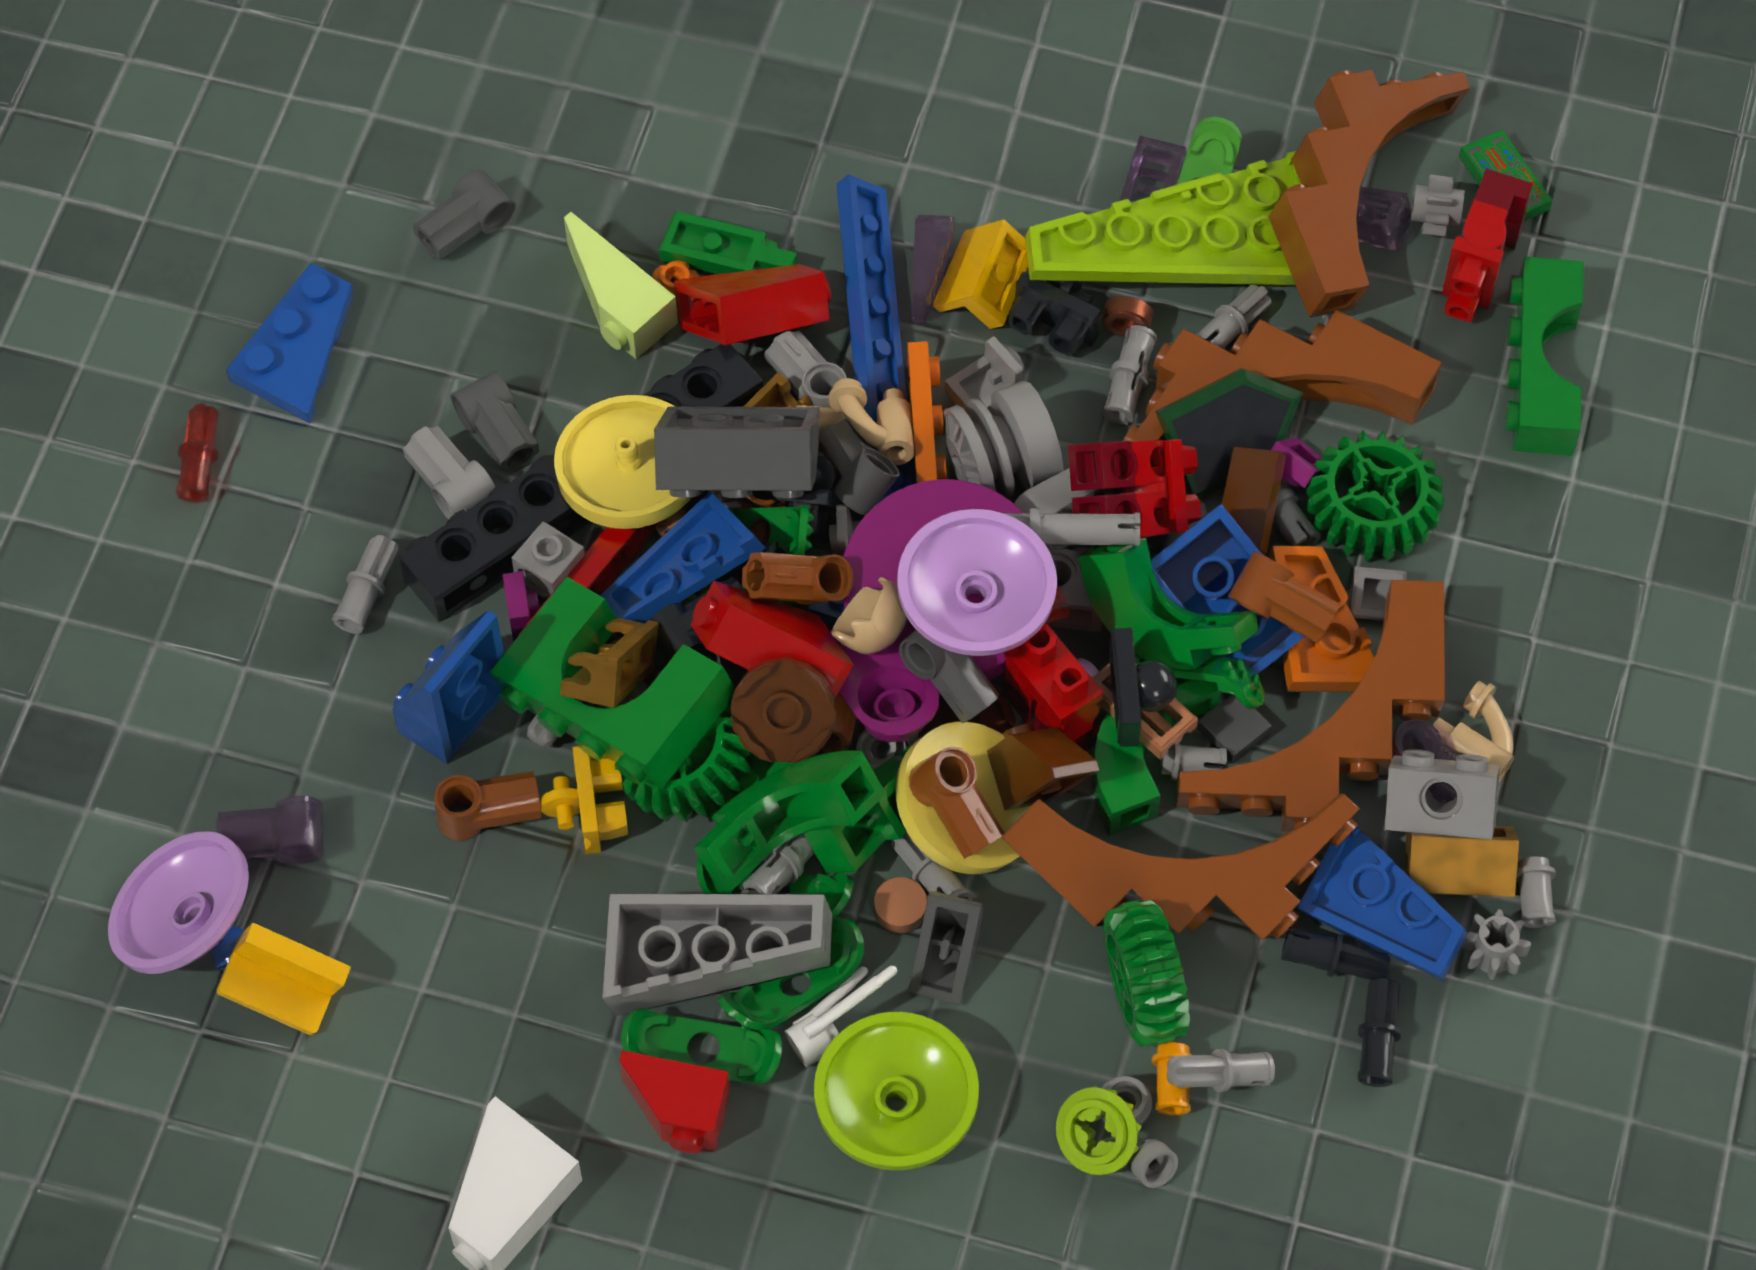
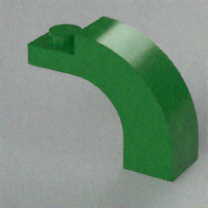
[1078,538,1259,670]
[1092,678,1221,836]
[693,751,886,891]

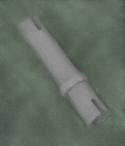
[1003,508,1140,546]

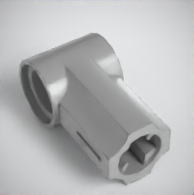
[765,330,846,407]
[403,426,495,520]

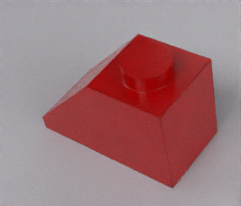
[619,1050,730,1154]

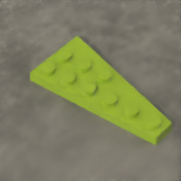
[1025,150,1301,285]

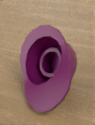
[839,640,939,745]

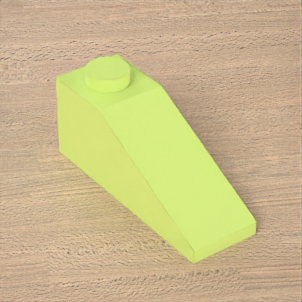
[564,212,678,359]

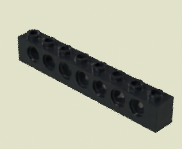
[399,344,763,622]

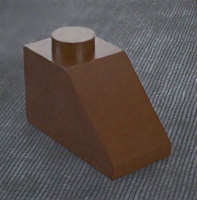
[987,724,1100,811]

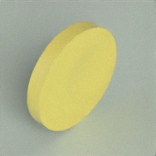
[554,395,691,529]
[895,722,1031,874]

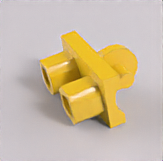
[540,747,628,855]

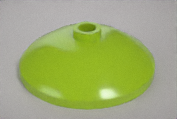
[814,1012,979,1170]

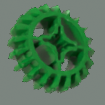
[1306,430,1445,563]
[615,701,754,823]
[1102,900,1191,1047]

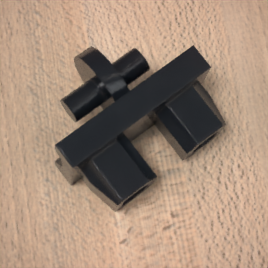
[1009,271,1101,357]
[777,455,844,540]

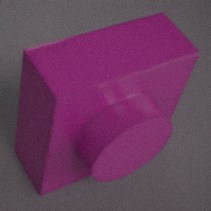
[1271,437,1322,488]
[502,571,539,642]

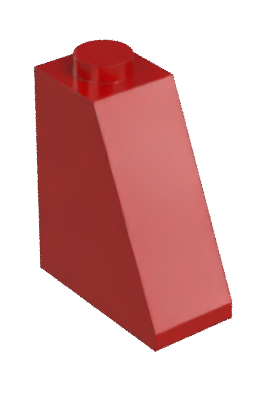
[674,264,831,345]
[690,580,854,698]

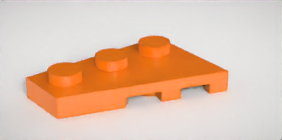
[907,341,947,483]
[1268,546,1374,692]

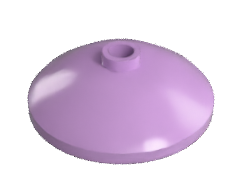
[897,509,1057,656]
[108,831,249,974]

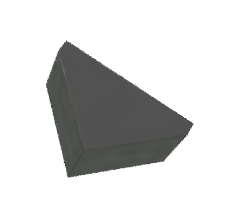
[908,891,983,1005]

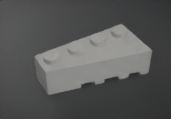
[602,894,833,1016]

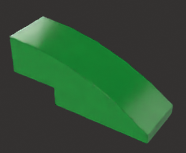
[803,745,912,873]

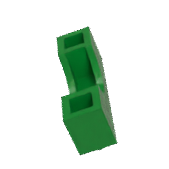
[1504,256,1584,456]

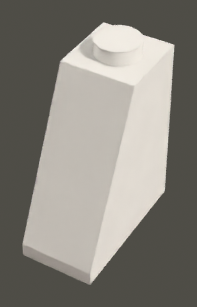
[448,1096,583,1270]

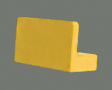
[933,219,1028,329]
[217,923,351,1035]

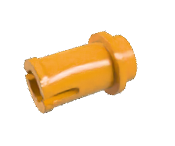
[1152,1042,1191,1116]

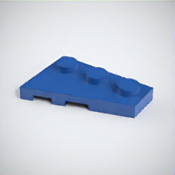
[226,263,353,423]
[600,491,766,624]
[1297,826,1467,981]

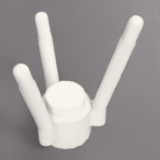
[784,965,897,1068]

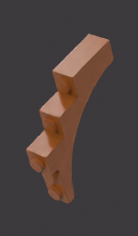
[1268,70,1470,318]
[1123,310,1442,441]
[1176,580,1445,831]
[1001,794,1359,940]

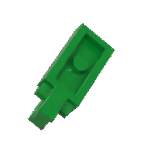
[658,211,798,274]

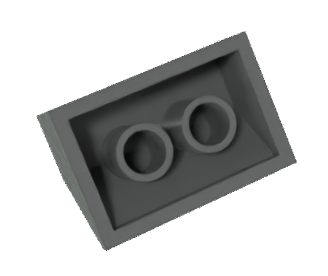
[654,407,820,498]

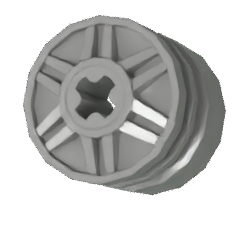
[943,380,1064,499]

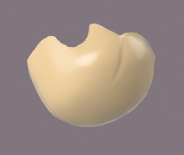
[831,577,907,655]

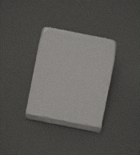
[1350,565,1407,621]

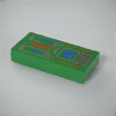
[1459,129,1552,221]

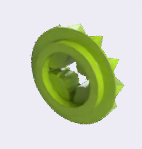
[1056,1086,1142,1175]

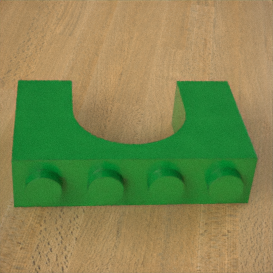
[490,577,735,790]

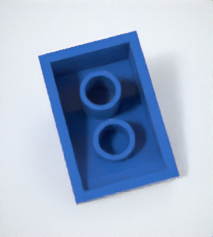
[1151,504,1304,674]
[392,610,504,764]

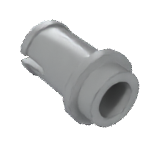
[1160,743,1227,781]
[1516,856,1556,928]

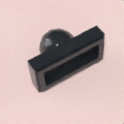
[1109,628,1178,747]

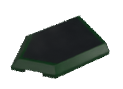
[1155,368,1303,499]

